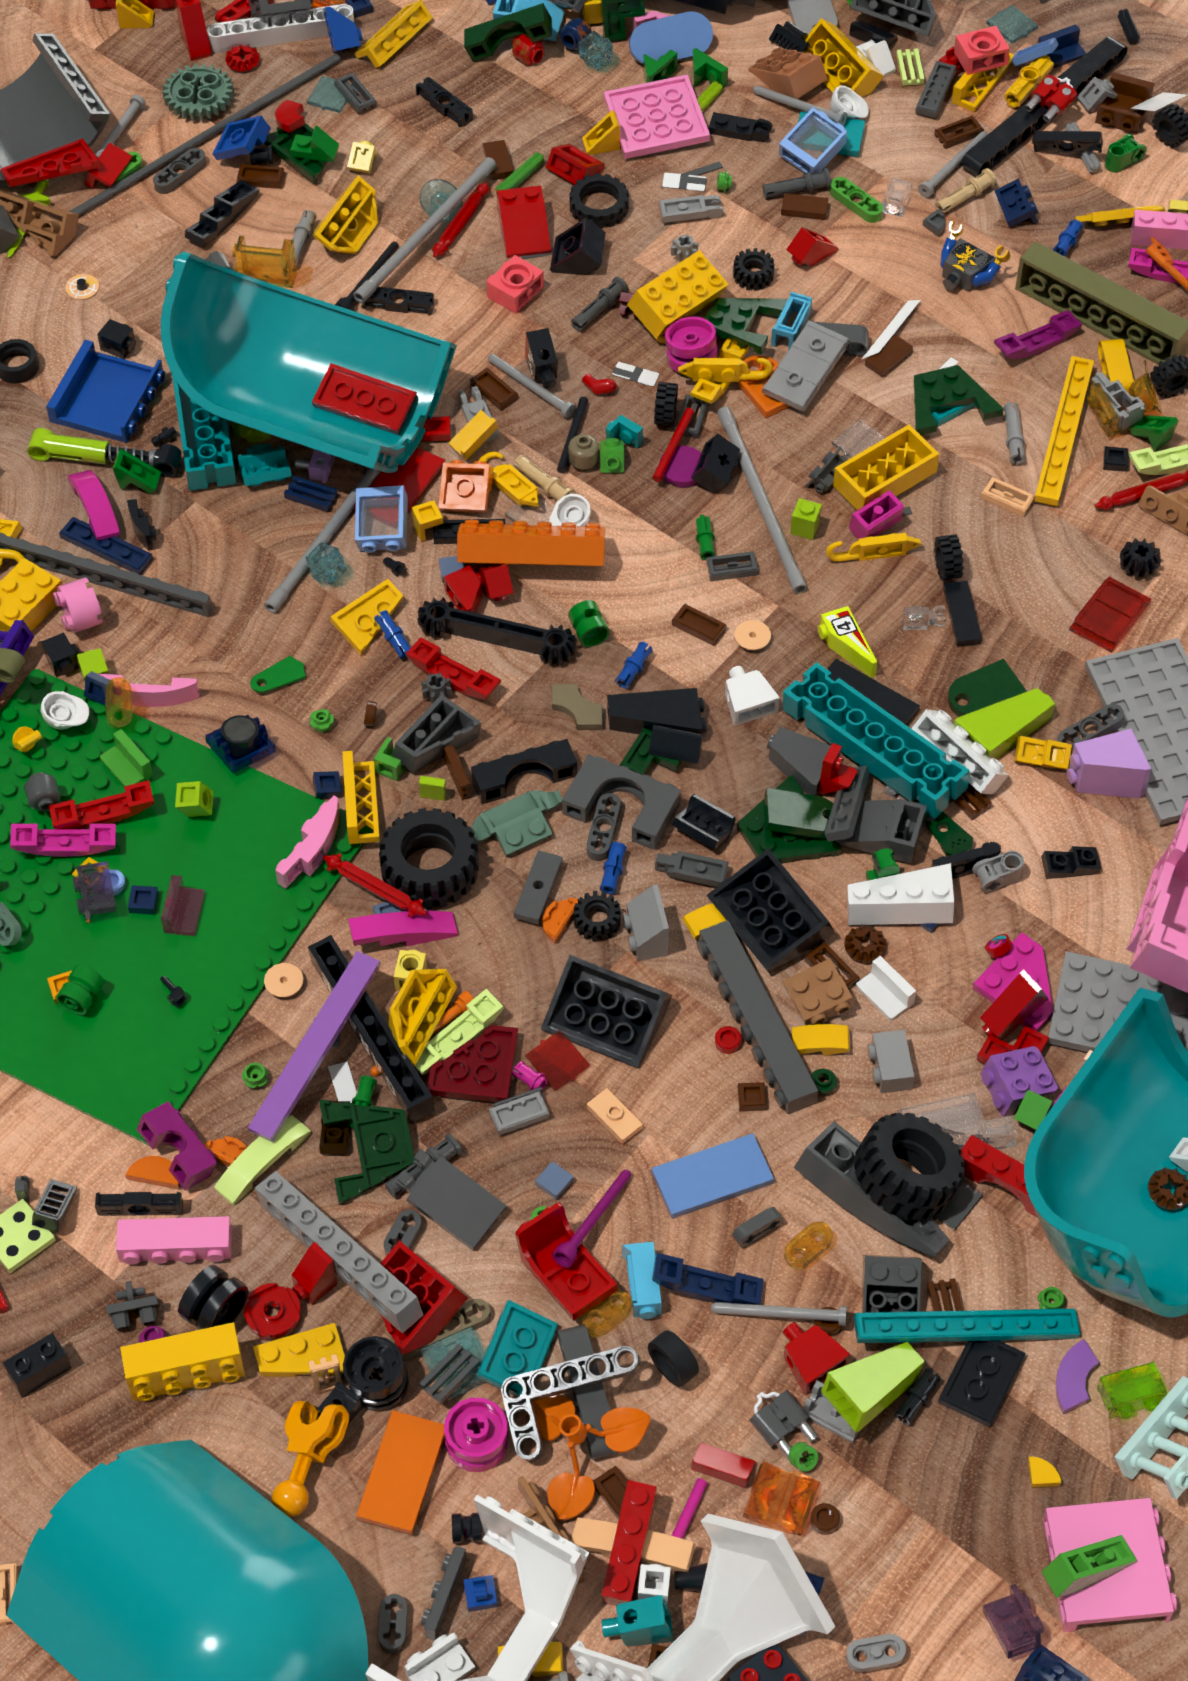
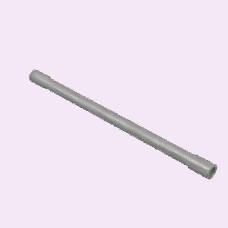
[353,157,496,303]
[717,406,807,594]
[264,468,382,613]

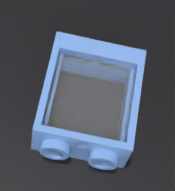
[779,107,847,174]
[355,485,408,553]

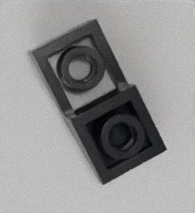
[127,499,157,551]
[1041,846,1101,878]

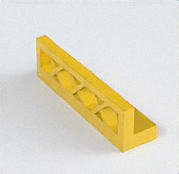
[354,0,433,68]
[951,53,1014,112]
[342,751,380,844]

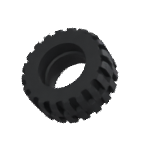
[379,808,479,909]
[854,1112,965,1220]

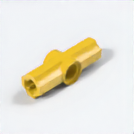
[1004,55,1054,108]

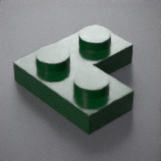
[600,0,645,42]
[620,728,683,775]

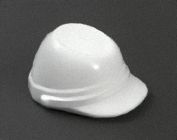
[830,85,869,119]
[549,494,591,526]
[41,691,89,730]

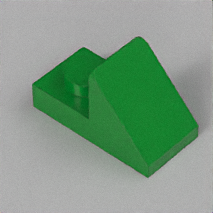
[692,48,728,88]
[643,49,678,83]
[290,126,339,163]
[1129,415,1179,452]
[113,449,161,494]

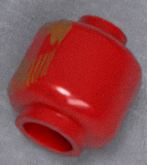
[512,35,544,66]

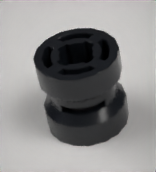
[452,1513,482,1543]

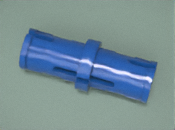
[1053,220,1083,257]
[374,610,411,659]
[615,641,653,689]
[599,842,627,895]

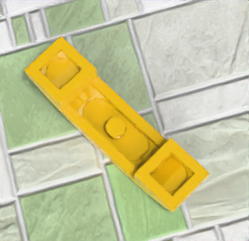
[690,337,750,404]

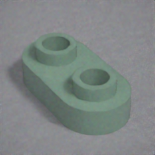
[0,902,22,946]

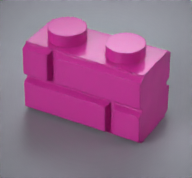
[849,491,904,539]

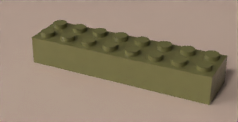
[1015,241,1188,365]

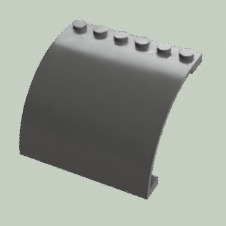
[0,33,110,187]

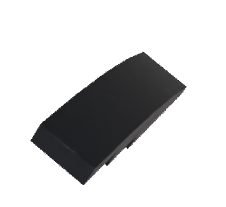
[185,180,259,247]

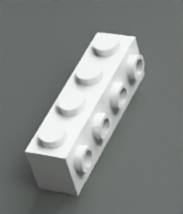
[911,709,1009,795]

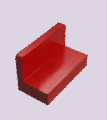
[85,143,132,189]

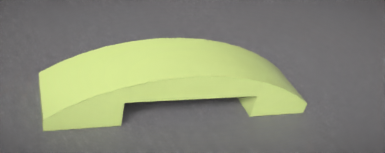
[1128,444,1188,475]
[414,989,504,1076]
[214,1115,312,1206]

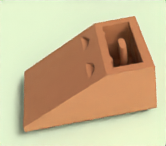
[748,47,828,99]

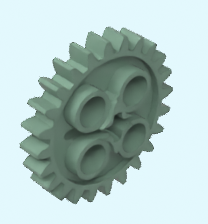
[162,63,234,121]

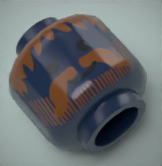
[560,18,592,51]

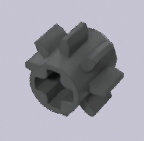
[421,673,452,704]

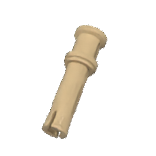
[935,168,997,214]
[514,455,576,501]

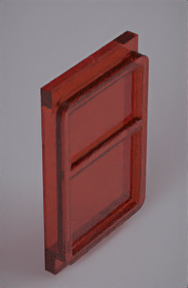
[1069,576,1151,653]

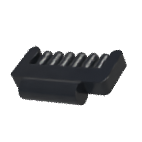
[769,21,810,53]

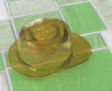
[1129,360,1162,414]

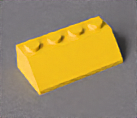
[805,18,884,97]

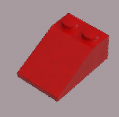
[497,185,551,258]

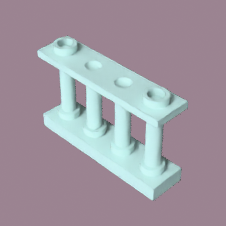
[1114,1376,1188,1499]

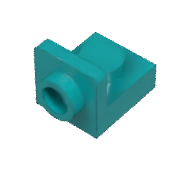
[605,415,643,448]

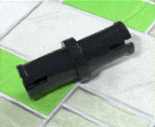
[895,1368,941,1425]

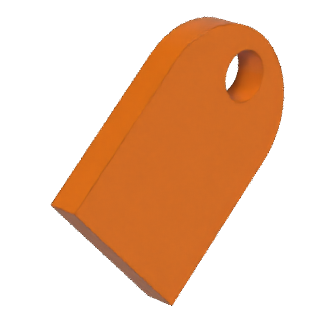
[737,355,790,418]

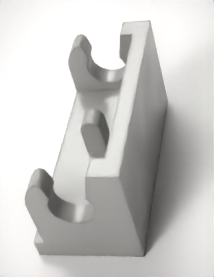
[804,1381,859,1443]

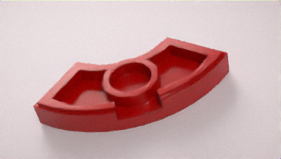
[275,100,305,133]

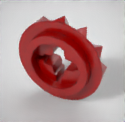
[225,44,260,72]

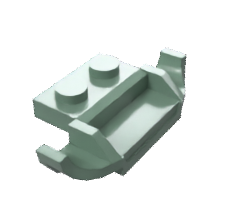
[471,790,563,857]

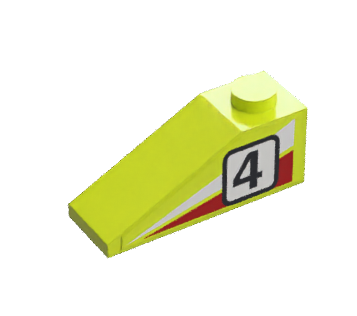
[817,606,877,678]

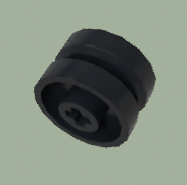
[178,1265,249,1330]

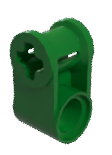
[1104,134,1147,172]

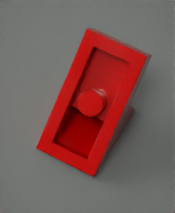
[818,743,857,795]

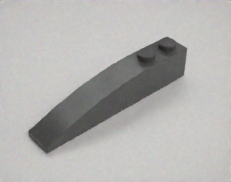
[794,1121,950,1257]

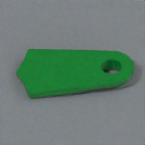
[250,656,306,693]

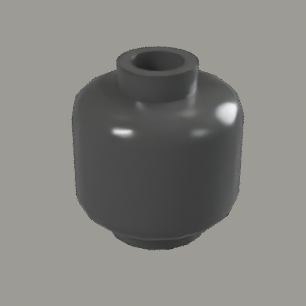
[24,772,61,812]

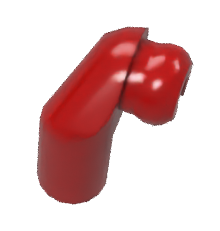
[582,373,617,395]

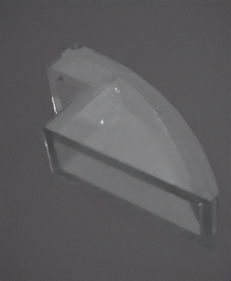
[896,1093,1018,1149]

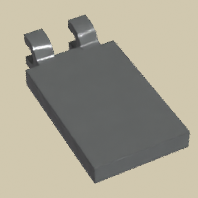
[396,1149,507,1251]

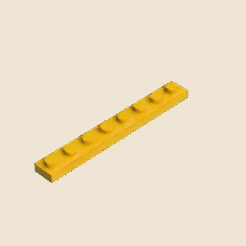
[1034,356,1094,506]

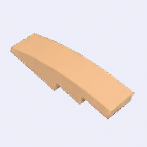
[570,1517,696,1572]

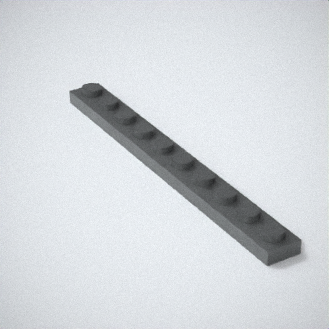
[0,533,212,618]

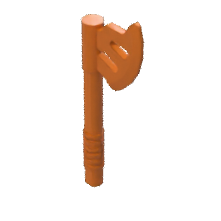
[1145,237,1188,292]

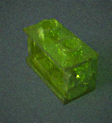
[1097,1362,1167,1419]

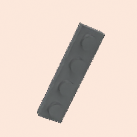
[825,765,870,842]

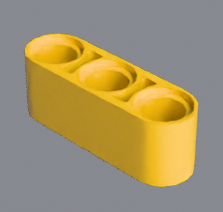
[1098,339,1134,395]

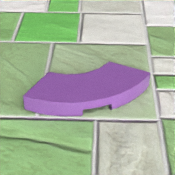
[1055,1339,1099,1414]

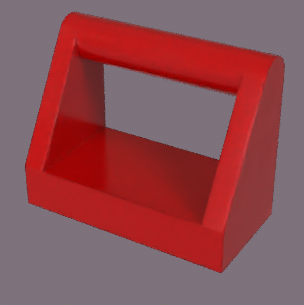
[545,144,605,185]

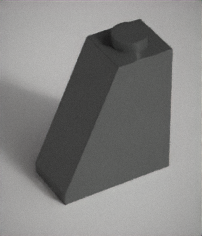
[767,727,831,796]

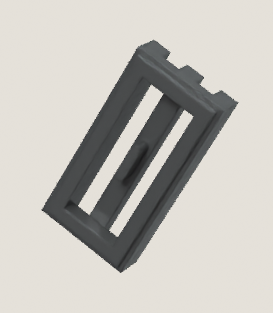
[334,73,377,114]
[675,394,708,439]
[706,551,758,582]
[419,1343,480,1405]

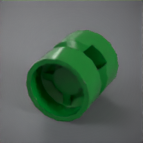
[568,600,610,647]
[56,964,105,1015]

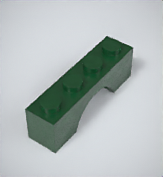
[464,3,552,62]

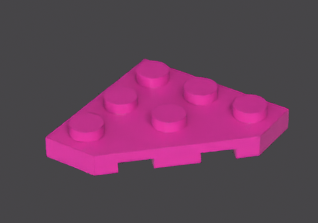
[973,932,1053,1031]

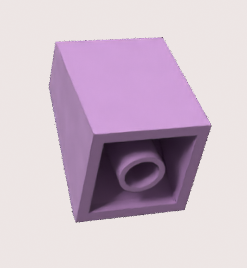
[1067,729,1151,798]

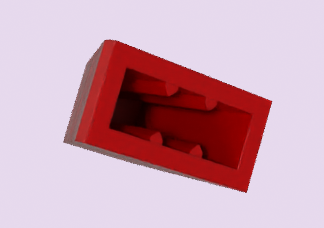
[175,0,212,61]
[980,970,1049,1041]

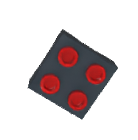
[727,1644,808,1681]

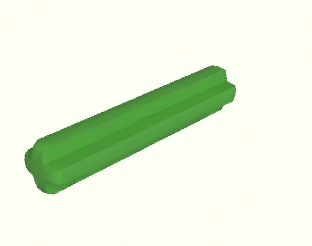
[496,152,544,194]

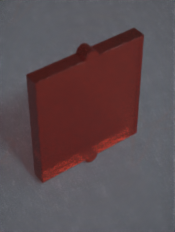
[525,1030,589,1091]

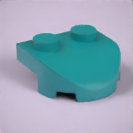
[238,443,292,486]

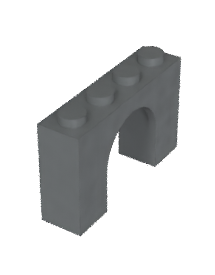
[562,754,681,850]

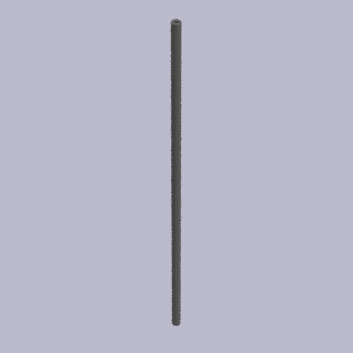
[69,54,340,216]

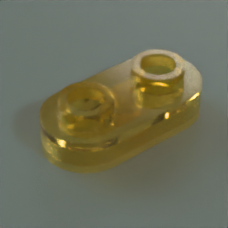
[105,677,132,728]
[784,1221,833,1269]
[582,1290,632,1337]

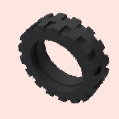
[569,173,629,229]

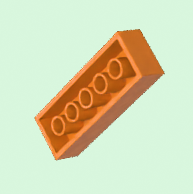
[457,520,605,566]

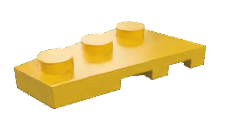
[330,579,403,656]
[253,1323,345,1377]

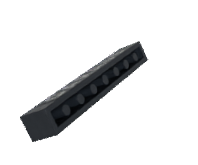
[308,935,435,1124]

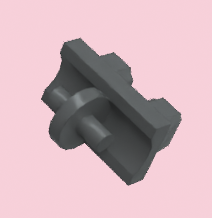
[106,1281,159,1330]

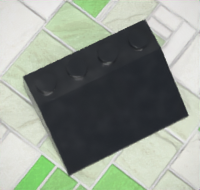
[707,848,835,972]
[541,955,673,1068]

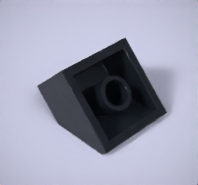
[550,217,606,275]

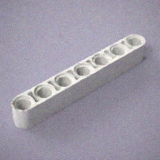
[207,4,354,53]

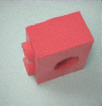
[954,26,1010,75]
[486,255,544,314]

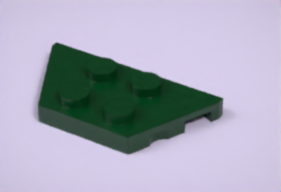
[263,123,327,183]

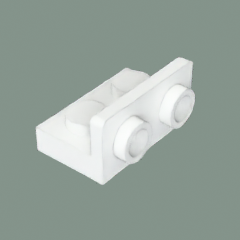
[404,1633,476,1681]

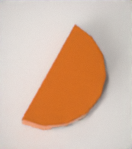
[542,898,578,944]
[204,1136,247,1167]
[125,1156,180,1189]

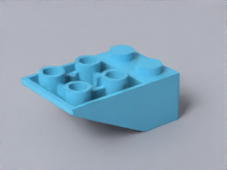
[493,0,565,41]

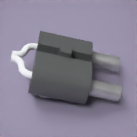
[749,1390,818,1460]

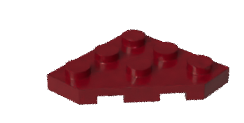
[427,1025,519,1102]

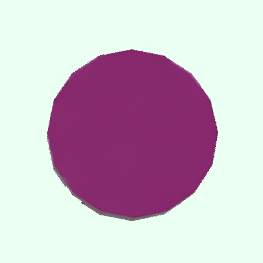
[659,446,701,487]

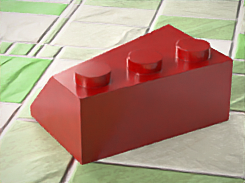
[380,1240,468,1355]

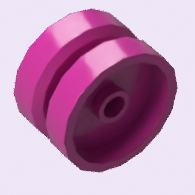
[665,317,718,373]
[444,1398,508,1472]

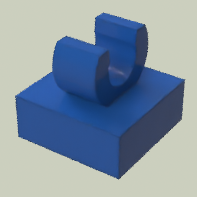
[464,1575,498,1612]

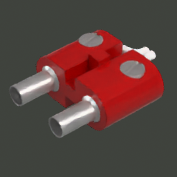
[1025,75,1077,122]

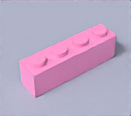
[1131,210,1188,250]
[116,1216,232,1265]

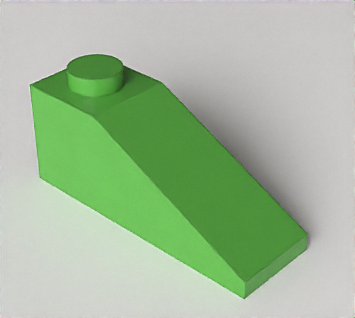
[1041,1535,1137,1598]

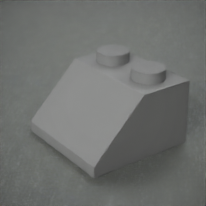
[623,884,669,961]

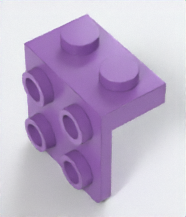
[980,1046,1058,1118]

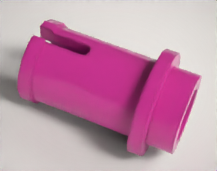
[512,1061,548,1091]

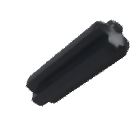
[1118,9,1140,44]

